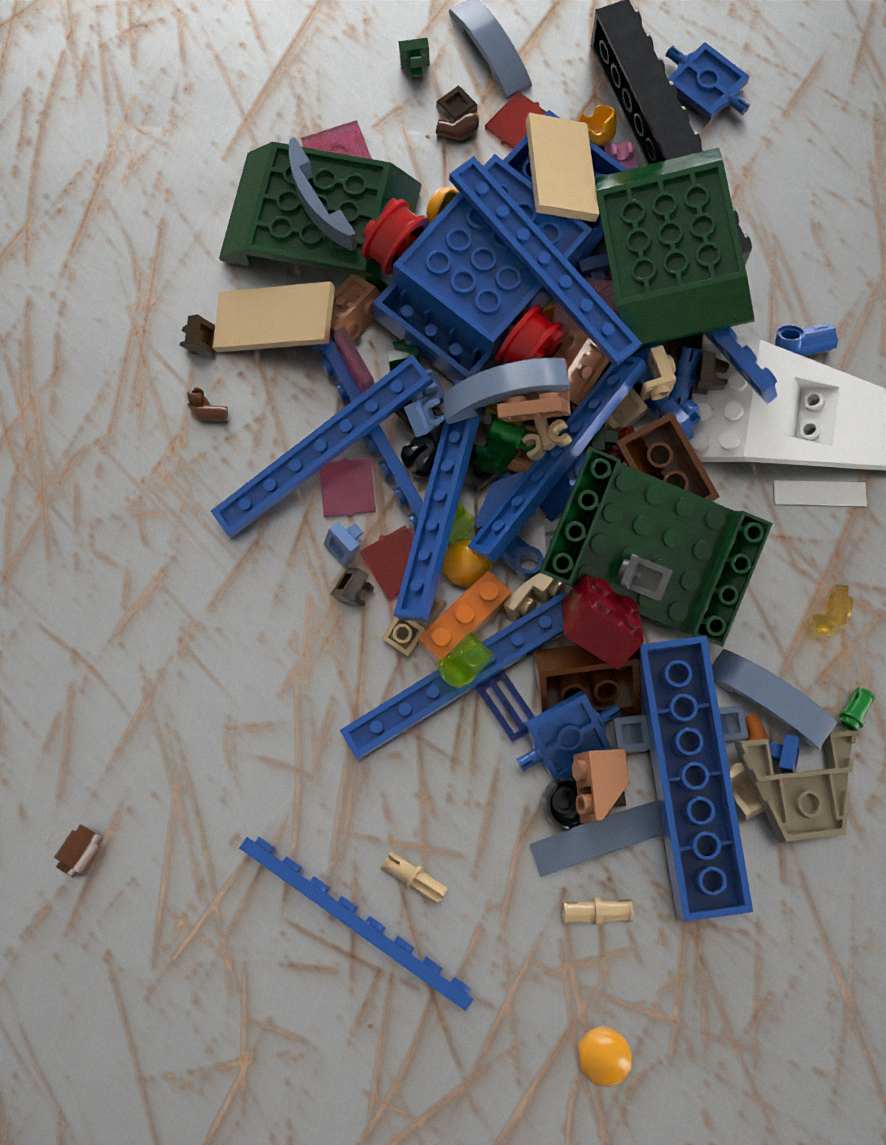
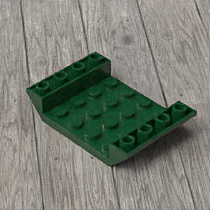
[219,141,422,291]
[595,147,755,347]
[539,447,773,647]

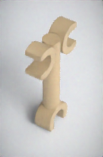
[522,418,572,461]

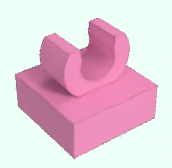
[603,142,638,170]

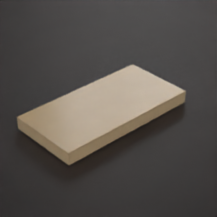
[526,113,600,222]
[212,281,335,352]

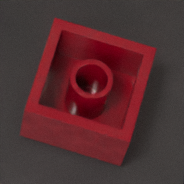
[561,573,644,670]

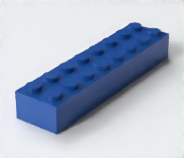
[636,635,753,922]

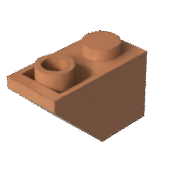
[572,749,629,823]

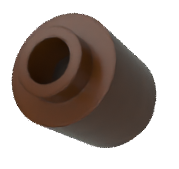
[54,824,103,878]

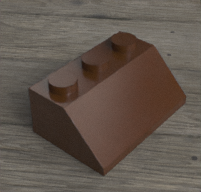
[615,412,720,502]
[533,645,641,717]

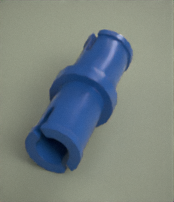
[668,345,702,406]

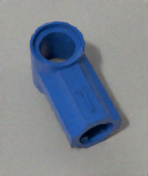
[775,323,838,356]
[499,535,544,582]

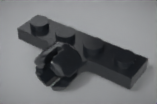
[394,400,497,493]

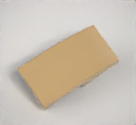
[503,573,567,622]
[381,595,447,656]

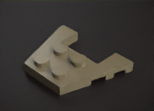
[735,730,856,843]

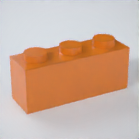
[418,570,512,668]

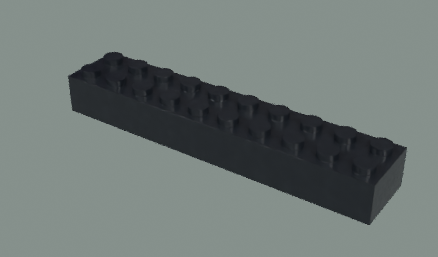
[590,0,752,265]

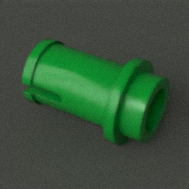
[839,687,876,731]

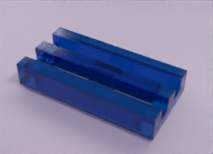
[475,670,535,743]

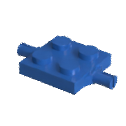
[665,42,750,121]
[516,691,622,780]

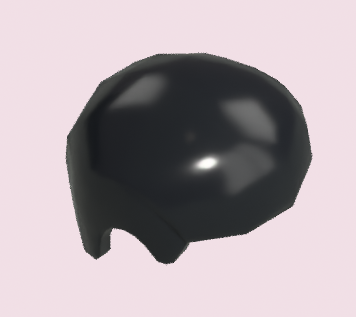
[541,776,584,830]

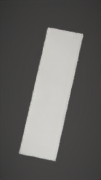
[774,480,867,507]

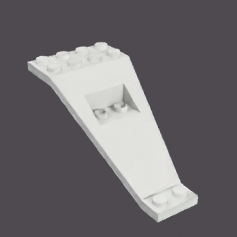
[689,340,886,471]

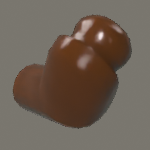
[436,113,479,141]
[186,387,228,421]

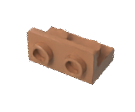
[330,274,380,348]
[553,329,609,407]
[497,389,571,422]

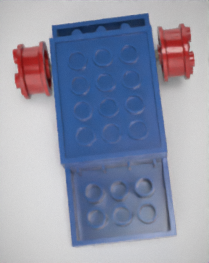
[361,110,628,382]

